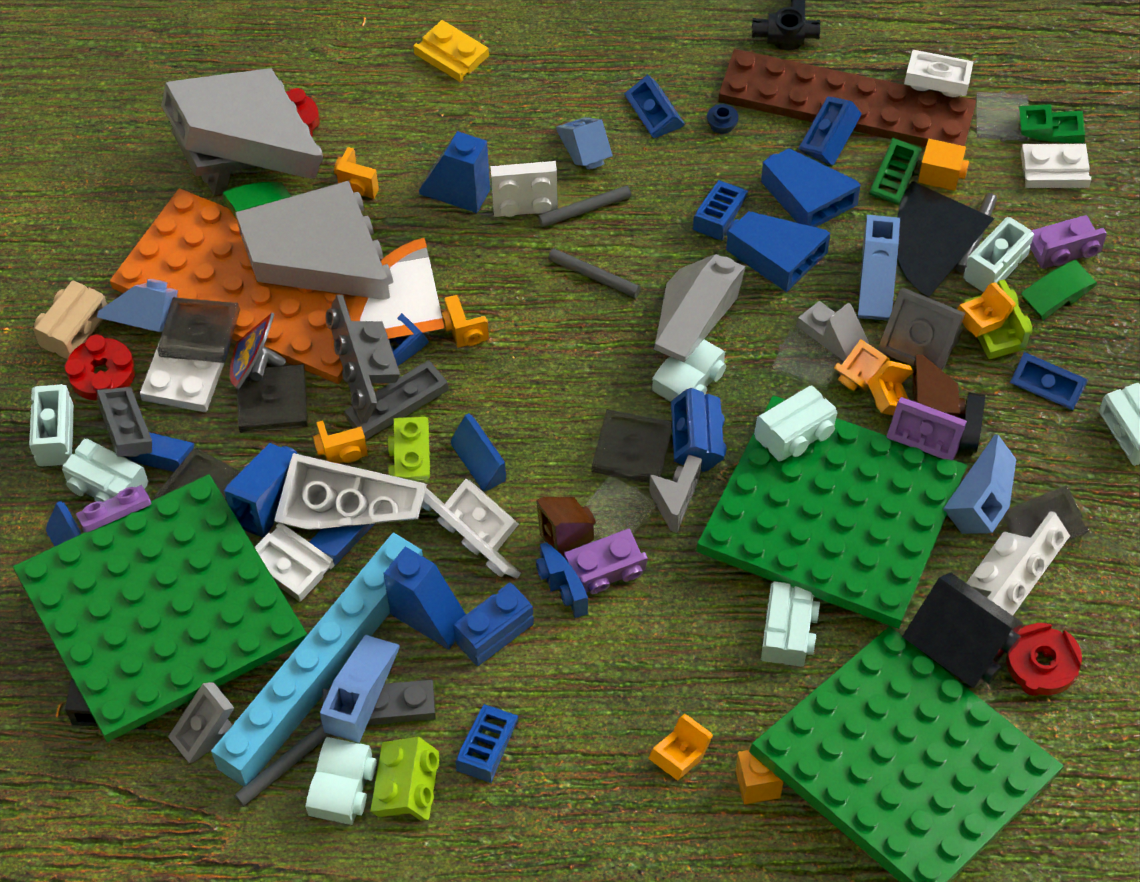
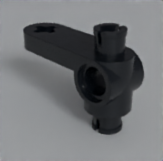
[752,0,820,51]

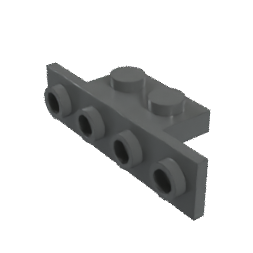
[326,295,400,423]

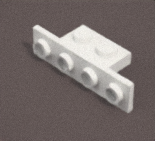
[421,479,521,579]
[966,511,1070,616]

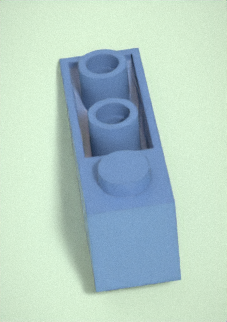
[858,215,900,321]
[943,435,1016,534]
[320,635,400,743]

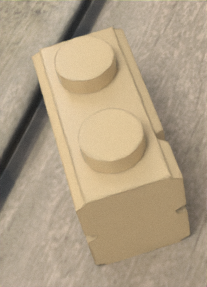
[33,280,107,359]

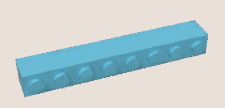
[211,532,423,787]

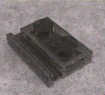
[1003,485,1090,542]

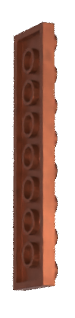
[718,49,976,147]

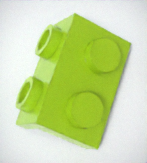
[964,279,1032,359]
[388,417,430,480]
[370,736,439,821]

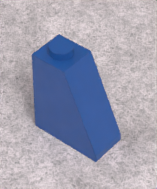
[419,131,490,213]
[761,148,861,227]
[726,211,831,292]
[224,443,300,538]
[383,546,466,650]

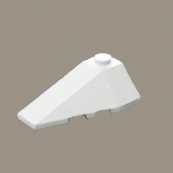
[274,453,427,530]

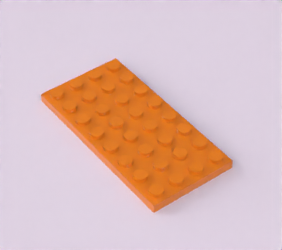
[110,188,356,384]

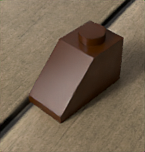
[912,354,965,418]
[536,497,596,557]

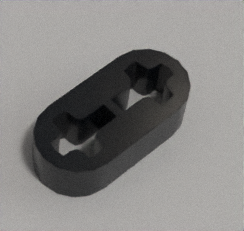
[959,392,986,453]

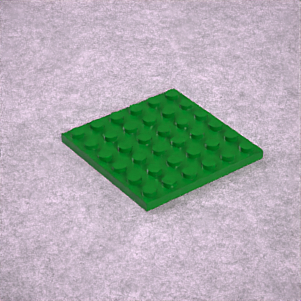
[696,395,967,629]
[13,474,308,743]
[749,626,1064,882]

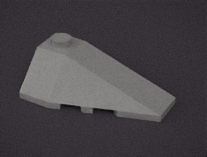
[654,254,746,362]

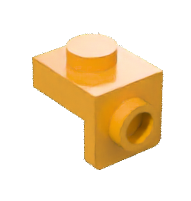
[334,147,379,199]
[957,282,1016,337]
[441,295,489,348]
[834,339,890,393]
[867,361,913,416]
[313,420,368,464]
[648,714,713,781]

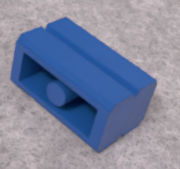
[671,388,727,472]
[453,582,534,666]

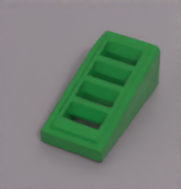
[869,138,923,205]

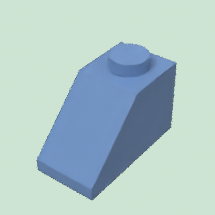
[556,117,613,169]
[97,279,178,332]

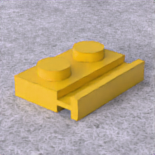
[413,20,489,83]

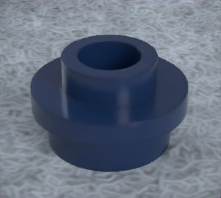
[707,104,738,134]

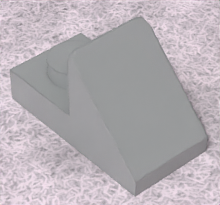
[796,301,869,361]
[649,455,702,533]
[168,682,234,763]

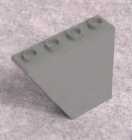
[161,68,323,179]
[235,181,393,300]

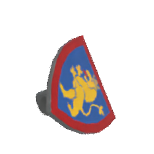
[230,313,286,389]

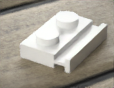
[1021,144,1091,188]
[255,523,334,602]

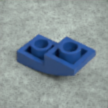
[535,542,588,618]

